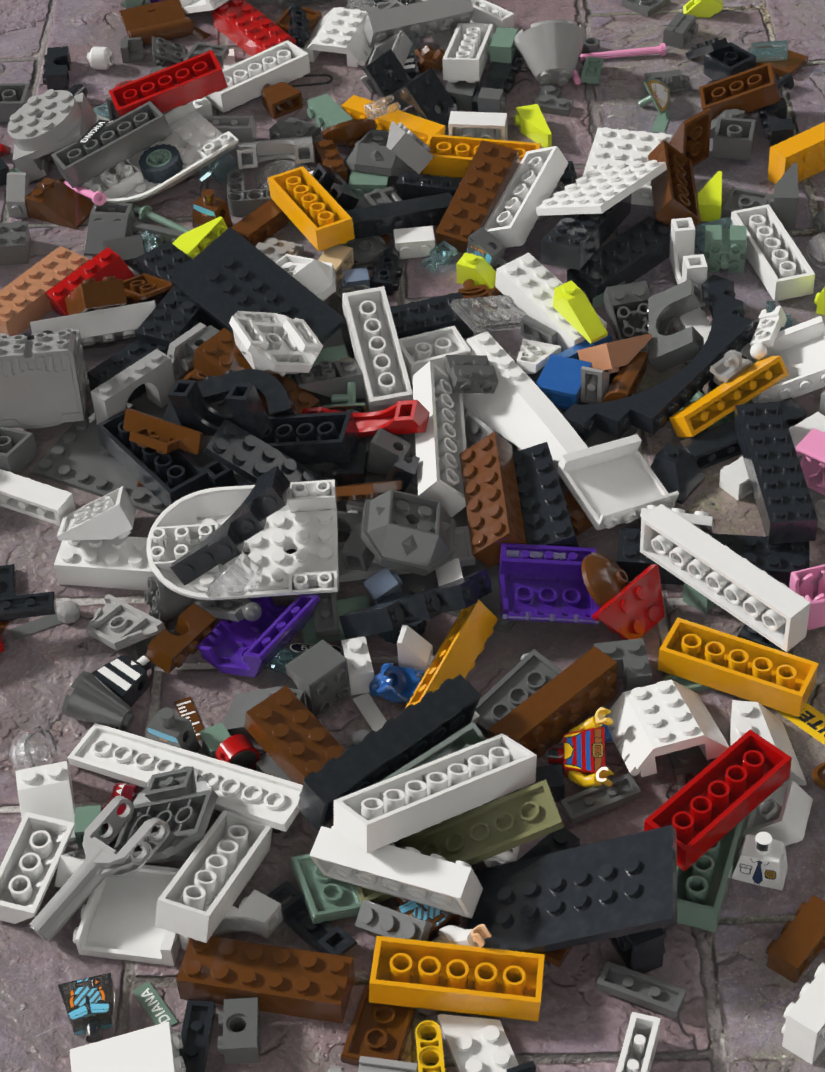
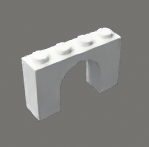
[669,217,708,306]

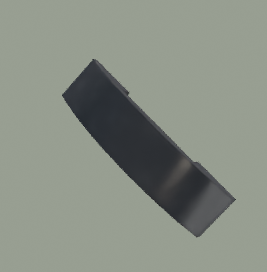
[266,880,357,956]

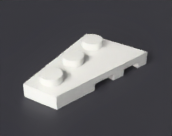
[516,339,561,374]

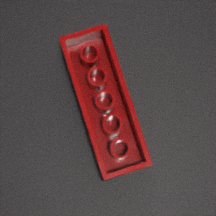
[212,0,296,57]
[109,50,228,118]
[644,729,792,871]

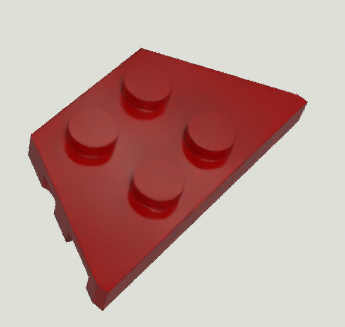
[592,564,665,640]

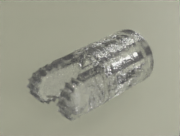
[364,94,401,120]

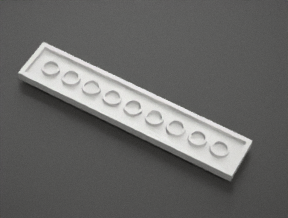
[67,723,303,832]

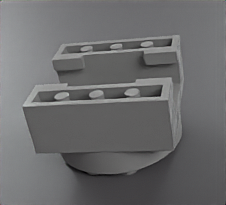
[7,89,97,182]

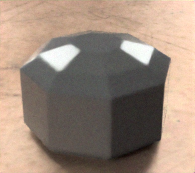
[583,37,600,53]

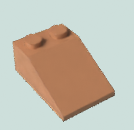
[577,333,652,374]

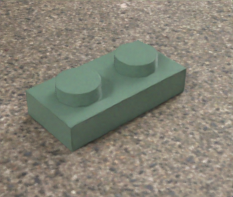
[581,57,604,84]

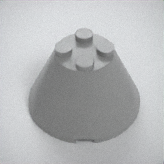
[514,20,586,87]

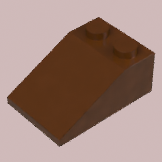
[669,108,712,166]
[24,177,94,230]
[123,273,174,306]

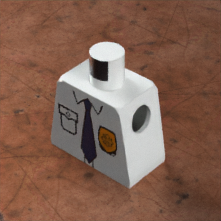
[732,832,788,891]

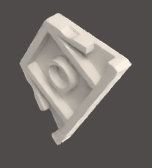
[437,1014,519,1072]

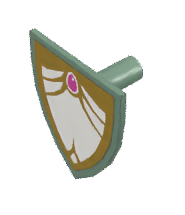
[638,78,671,115]

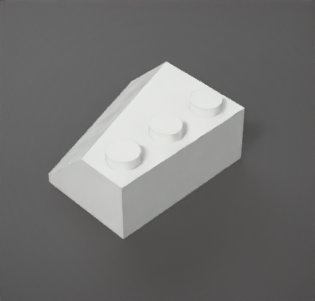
[729,700,806,786]

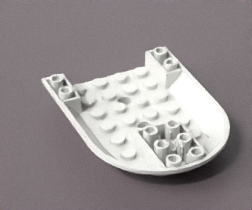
[81,101,239,203]
[146,479,339,600]

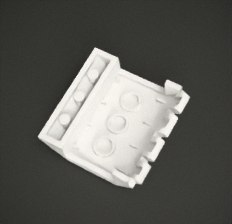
[302,7,374,67]
[608,680,730,777]

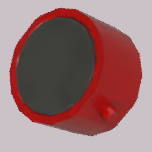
[215,734,259,770]

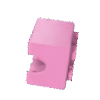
[796,428,825,495]
[789,564,825,630]

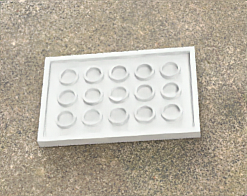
[582,127,672,206]
[535,160,667,216]

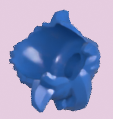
[369,663,424,704]

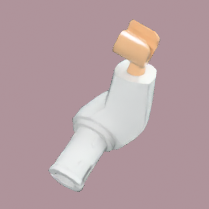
[431,924,492,947]

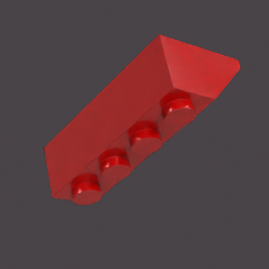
[45,247,135,316]

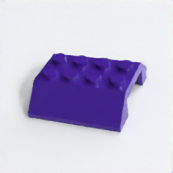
[499,543,600,624]
[197,594,320,678]

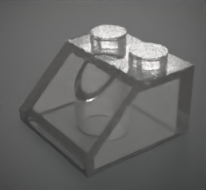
[206,551,263,597]

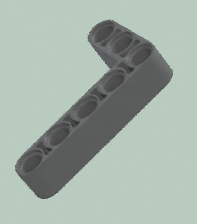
[227,169,275,217]

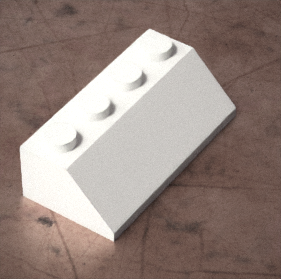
[0,812,76,924]

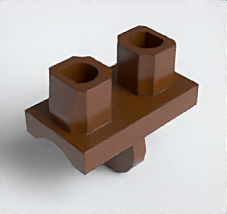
[413,44,445,73]

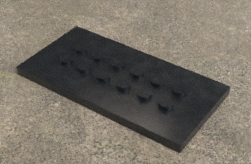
[170,227,346,376]
[468,825,677,954]

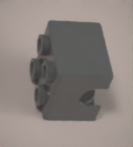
[285,640,350,717]

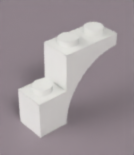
[179,889,283,951]

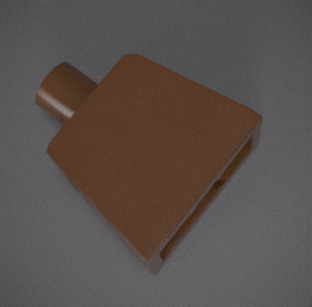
[261,82,303,119]

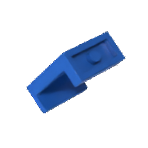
[536,354,592,410]

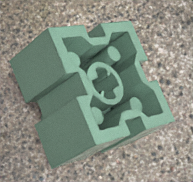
[704,225,747,273]

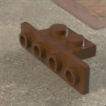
[123,408,203,454]

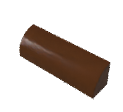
[601,352,648,403]

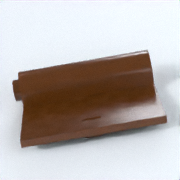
[119,0,195,46]

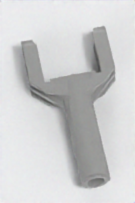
[29,796,170,942]

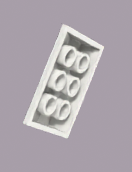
[57,486,136,541]

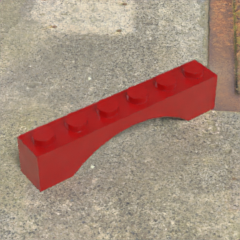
[302,400,430,437]

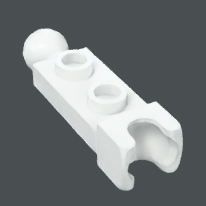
[750,306,787,360]

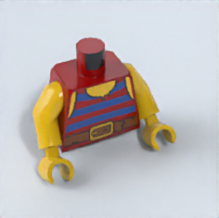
[548,707,614,789]

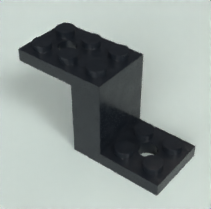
[363,49,460,127]

